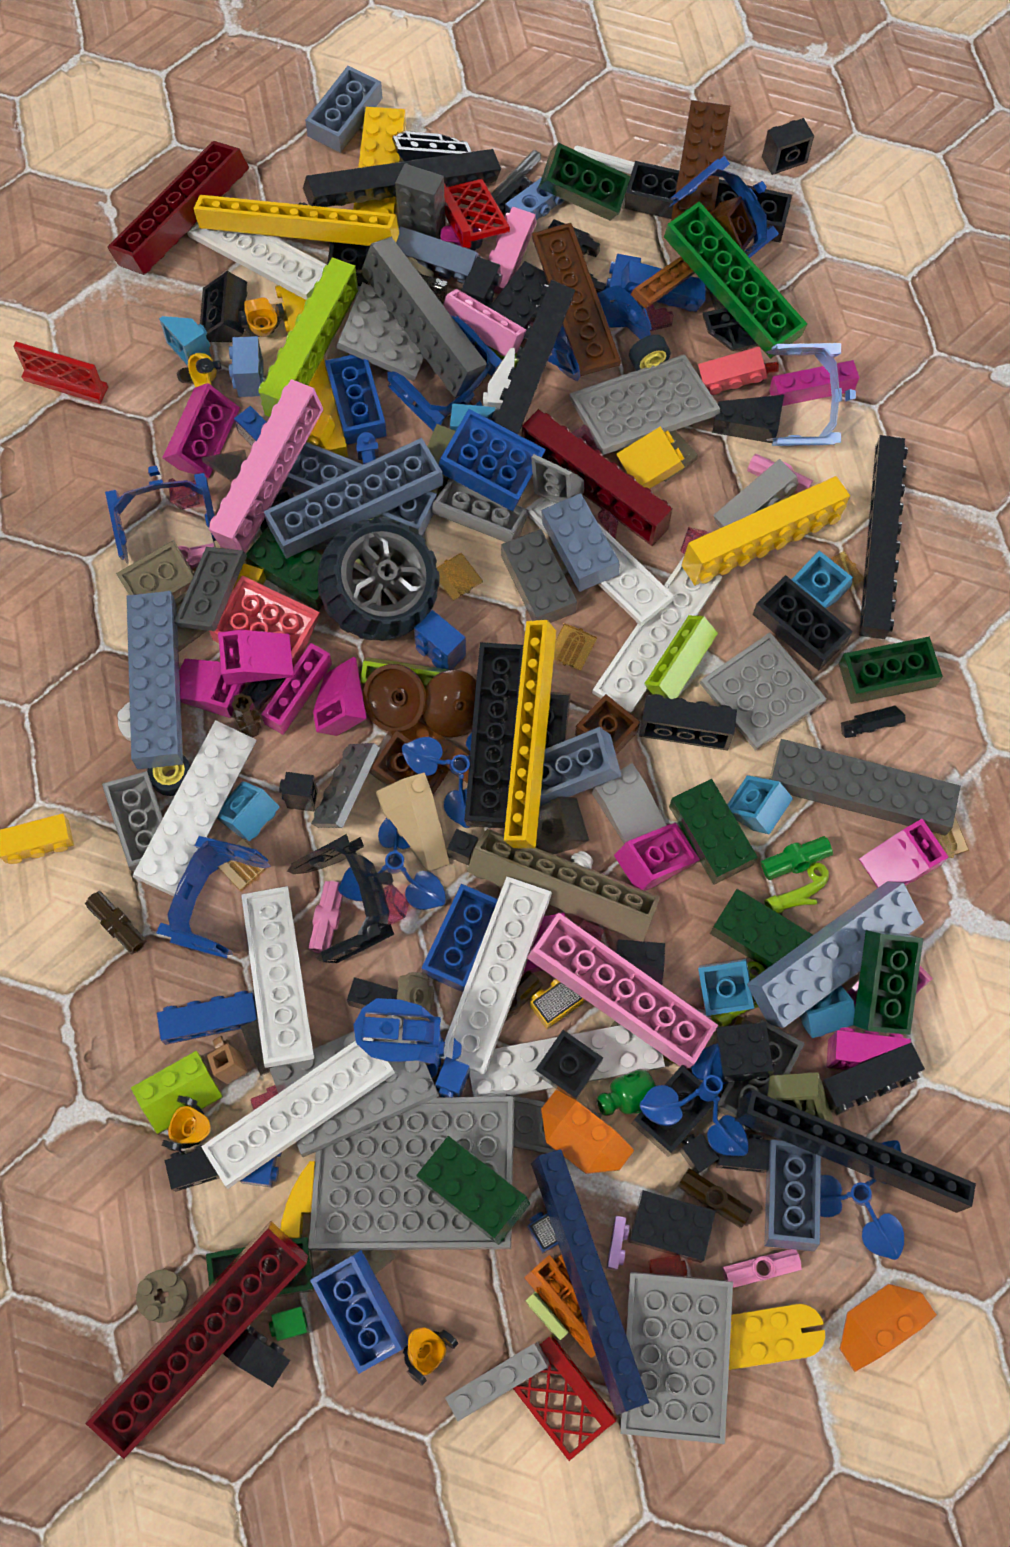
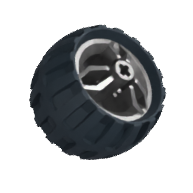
[318,518,440,641]

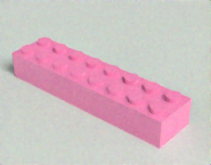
[209,379,323,553]
[527,912,718,1069]

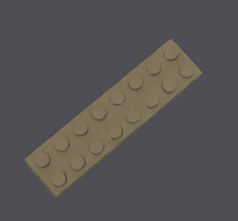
[467,829,660,942]

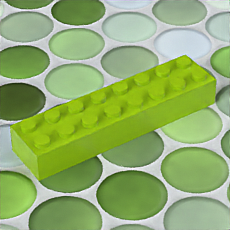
[258,258,358,417]

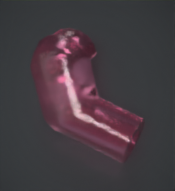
[598,509,618,539]

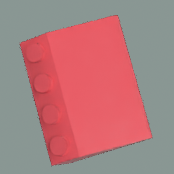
[209,576,320,668]

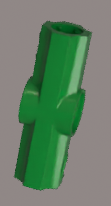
[761,836,833,880]

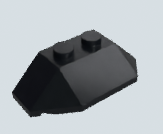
[392,131,471,161]
[702,308,759,351]

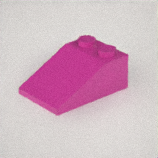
[614,822,700,891]

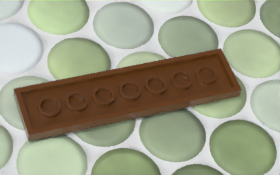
[671,100,731,221]
[532,223,621,377]

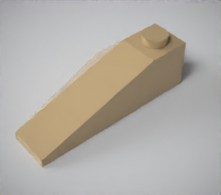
[376,772,450,871]

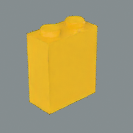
[617,426,685,489]

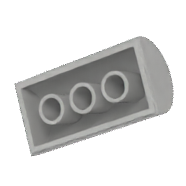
[432,479,529,542]
[102,771,163,871]

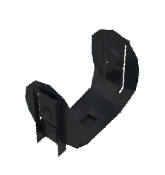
[287,834,394,963]

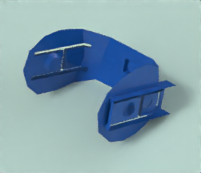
[669,156,779,258]
[548,285,652,382]
[388,316,502,431]
[105,466,217,565]
[156,836,271,958]
[353,998,462,1077]

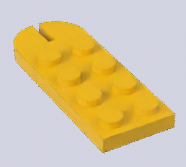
[729,1304,825,1370]

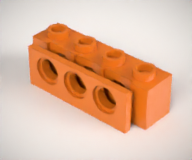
[524,1254,596,1358]

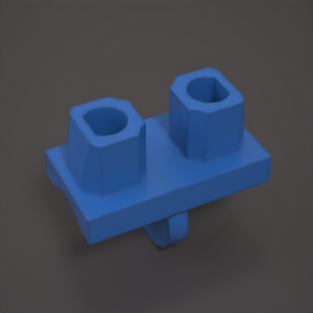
[356,432,379,465]

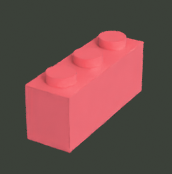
[698,346,767,395]

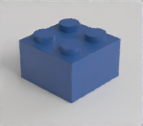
[414,610,466,670]

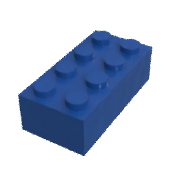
[325,355,387,445]
[421,884,498,992]
[310,1250,408,1374]

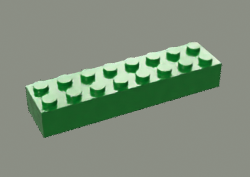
[664,201,807,359]

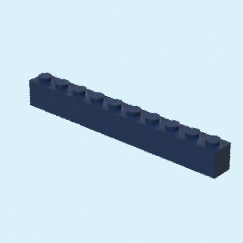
[531,1149,649,1415]

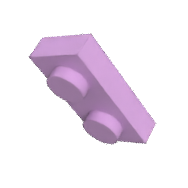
[606,1216,630,1270]

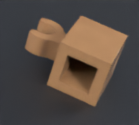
[207,1036,248,1084]

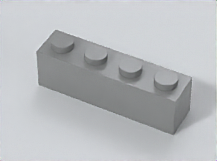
[713,459,799,528]
[445,1341,550,1421]

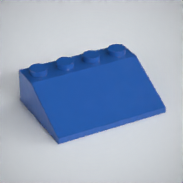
[438,409,546,511]

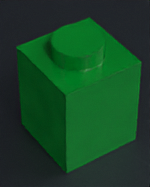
[269,1307,310,1341]

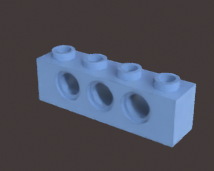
[505,177,564,220]

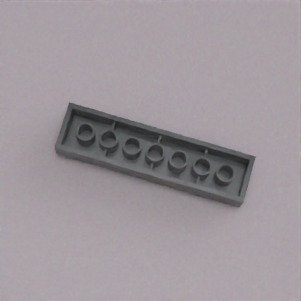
[361,237,487,398]
[769,739,961,836]

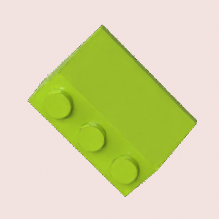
[131,1051,223,1134]

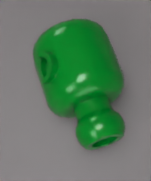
[596,1069,656,1116]

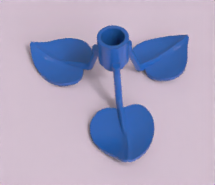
[402,733,472,828]
[338,818,445,910]
[639,1043,748,1156]
[820,1140,904,1260]

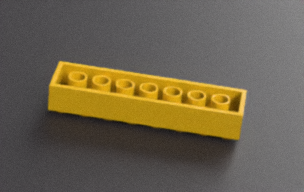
[353,107,406,214]
[681,476,850,586]

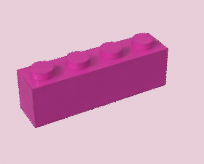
[769,360,860,406]
[261,643,332,735]

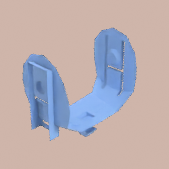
[766,343,856,446]

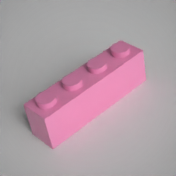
[489,206,537,294]
[443,289,526,356]

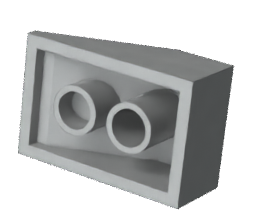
[531,454,584,503]
[592,763,667,844]

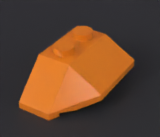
[541,1089,634,1174]
[839,1284,937,1372]

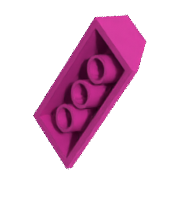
[162,383,240,478]

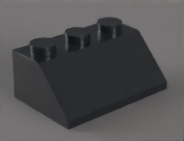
[200,271,248,342]

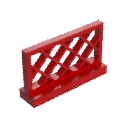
[444,179,510,248]
[13,341,108,404]
[513,1334,617,1461]

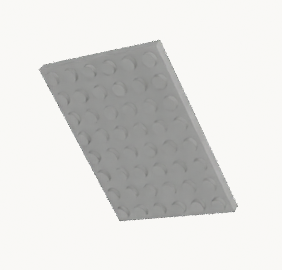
[309,1096,514,1251]

